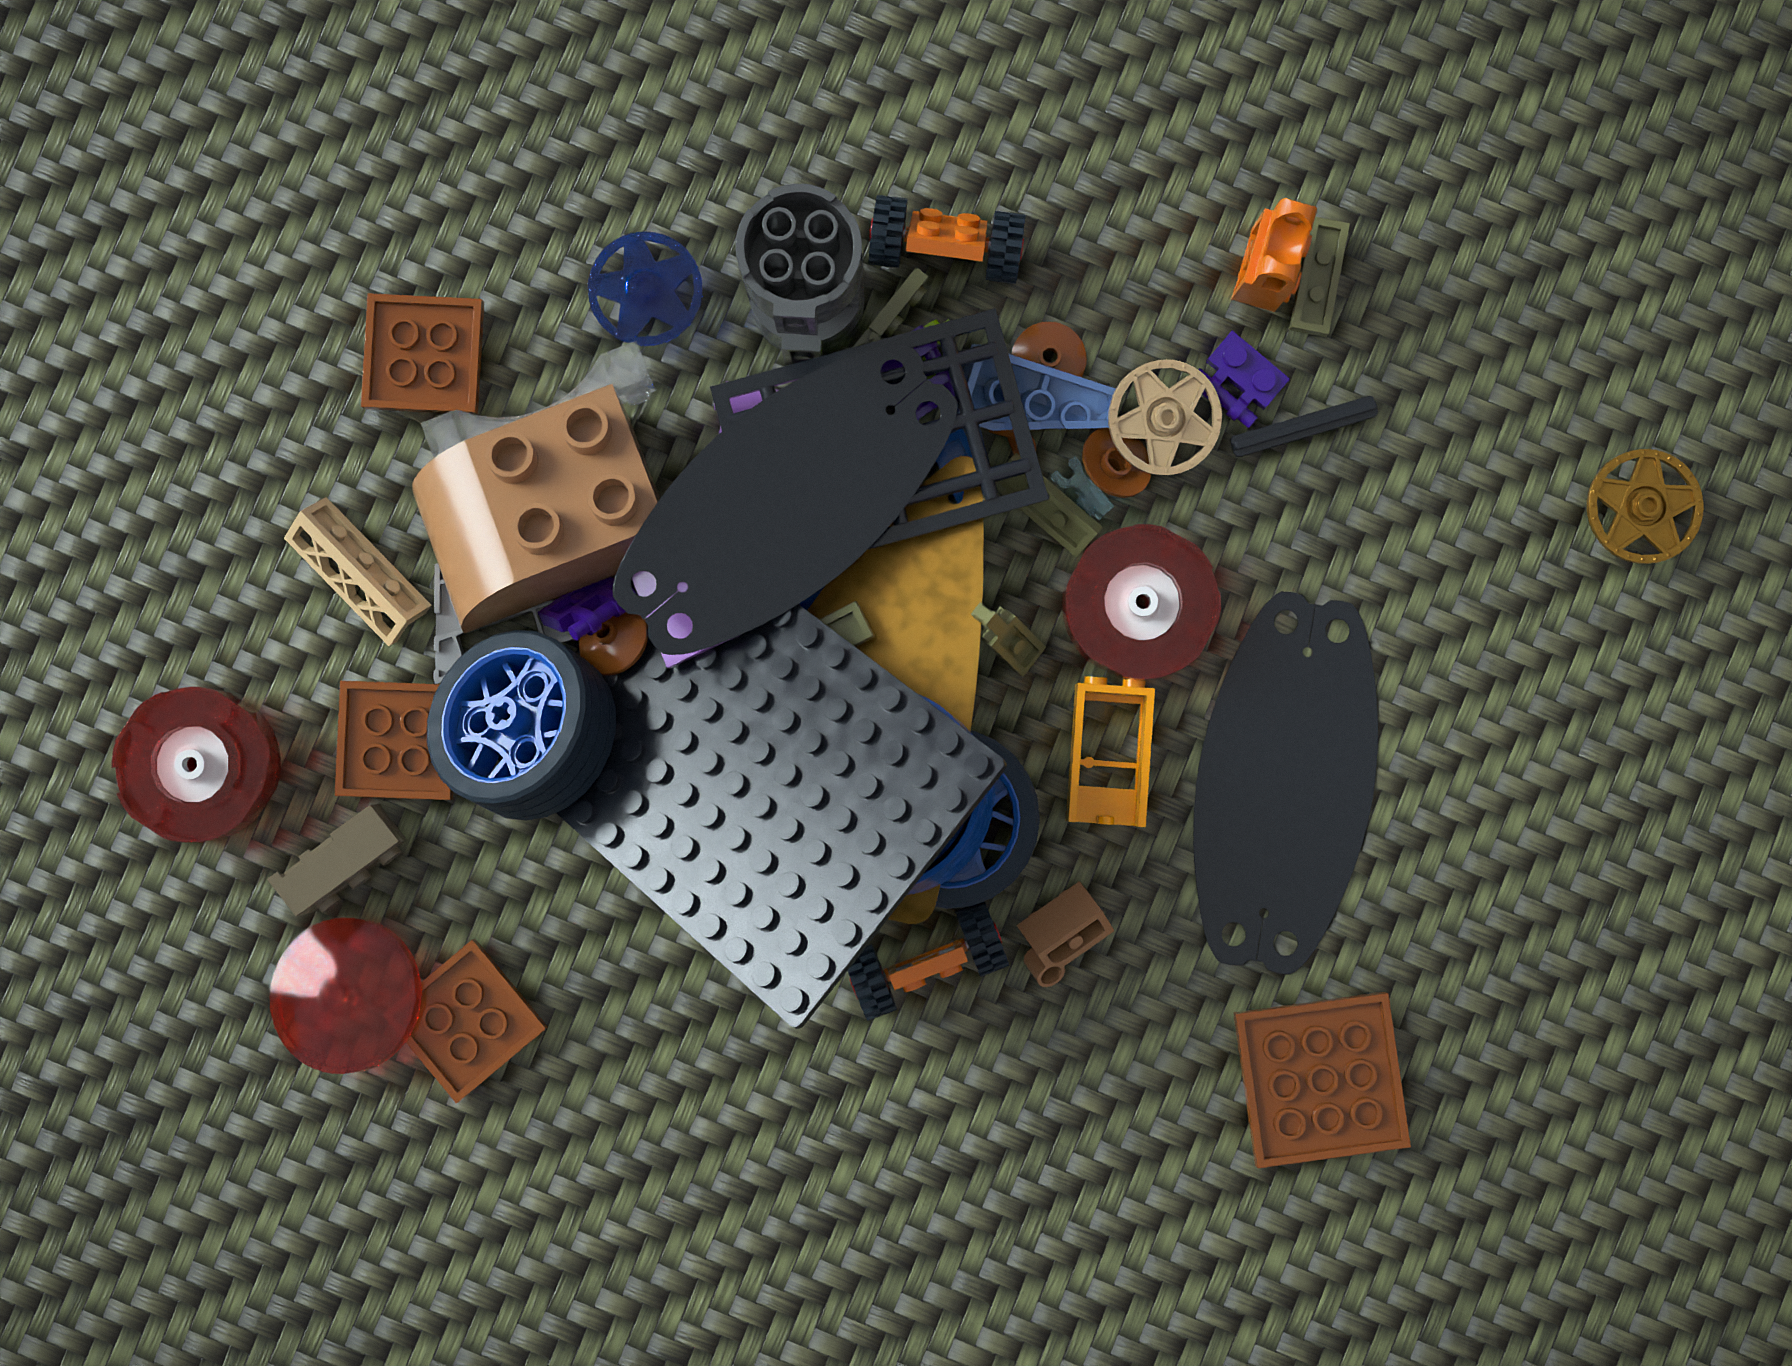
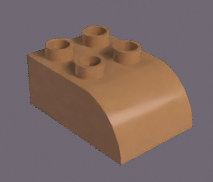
[412,384,660,634]

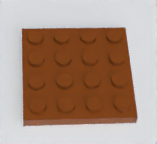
[1233,992,1411,1168]

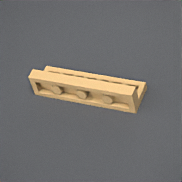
[284,497,432,647]

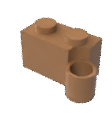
[1016,881,1114,987]

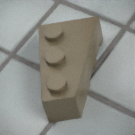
[267,804,407,916]

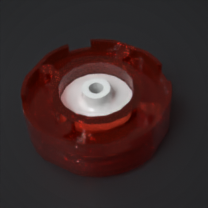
[1062,524,1221,681]
[111,686,281,842]

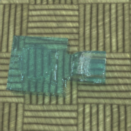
[1050,456,1114,520]

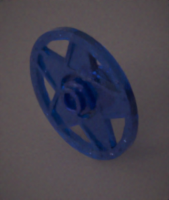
[588,232,703,346]

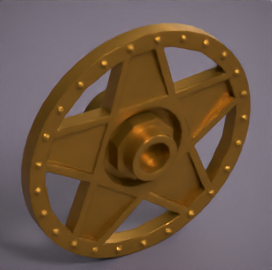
[1587,449,1704,564]

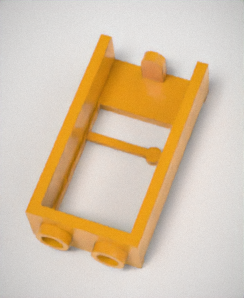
[1065,676,1155,827]

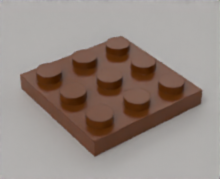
[361,293,485,415]
[335,681,453,800]
[383,939,548,1104]

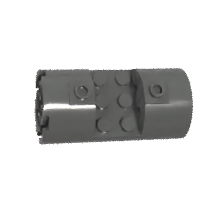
[736,184,865,364]

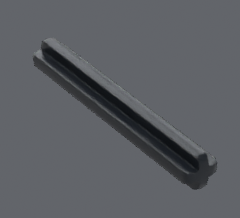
[1230,396,1378,458]

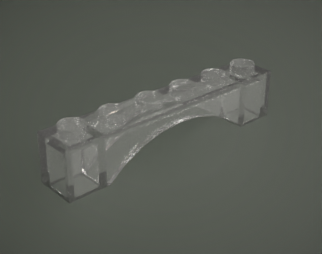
[421,341,657,458]

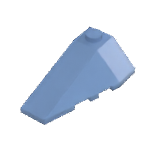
[957,344,1115,431]

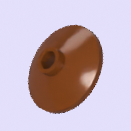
[1011,322,1087,377]
[1082,428,1151,498]
[579,612,648,675]

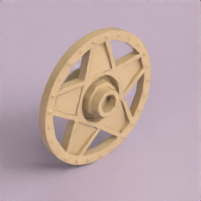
[1108,359,1222,475]

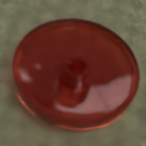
[270,917,422,1074]

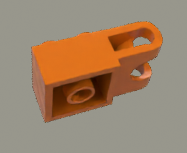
[1231,198,1317,312]

